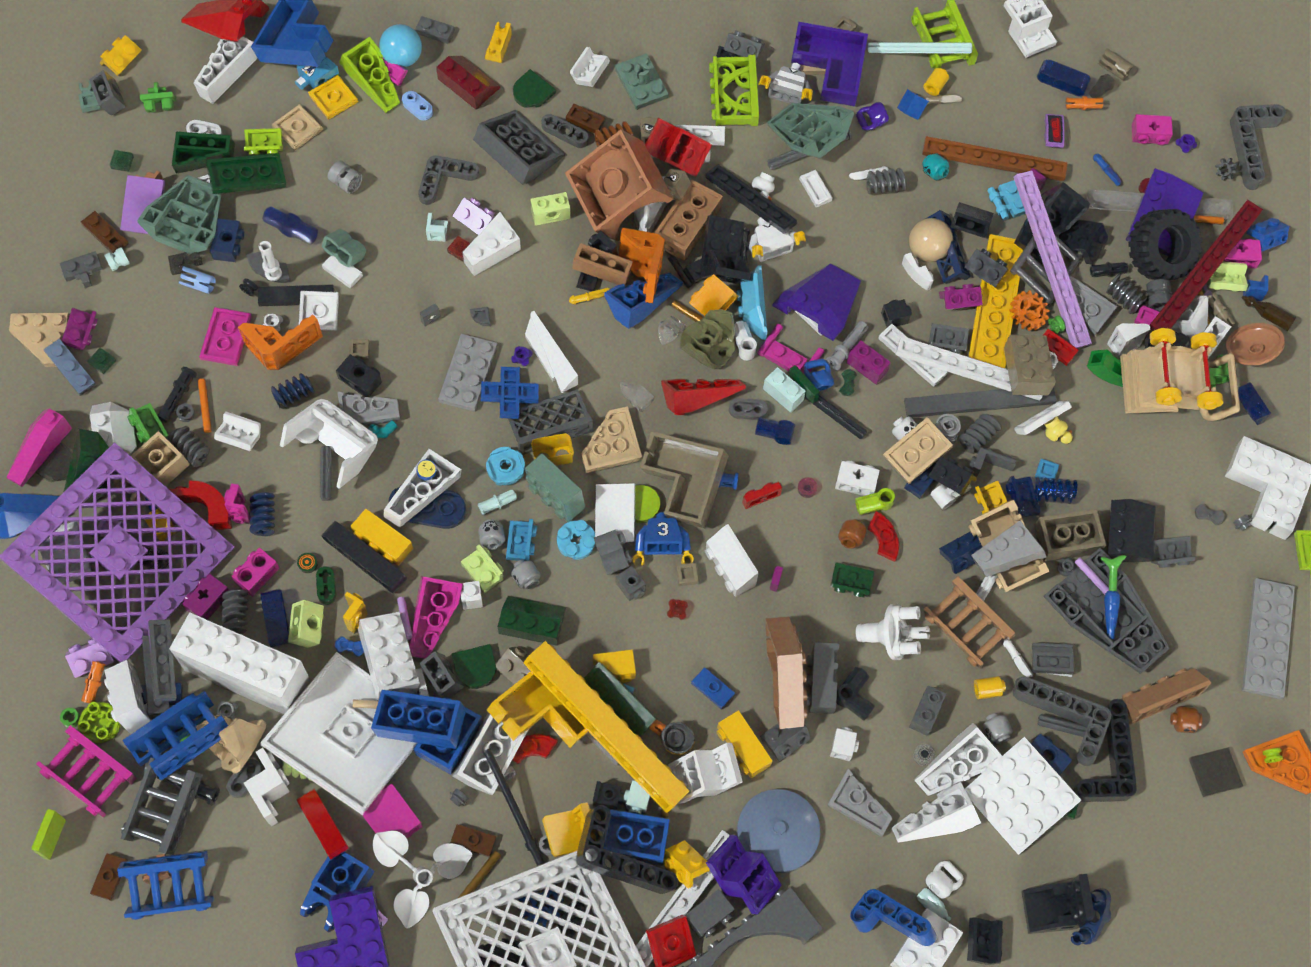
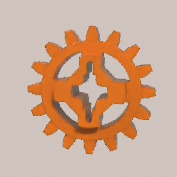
[1009,290,1050,331]

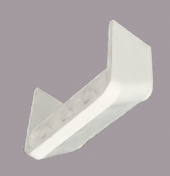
[280,399,378,489]

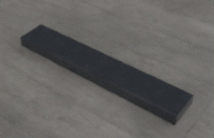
[705,164,797,234]

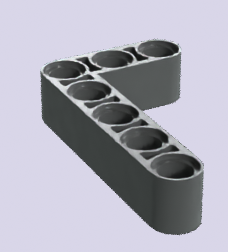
[1230,104,1286,190]
[1012,676,1111,766]

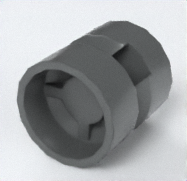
[1146,279,1172,312]

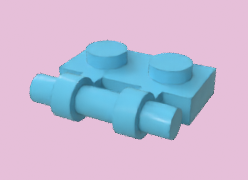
[987,180,1026,220]

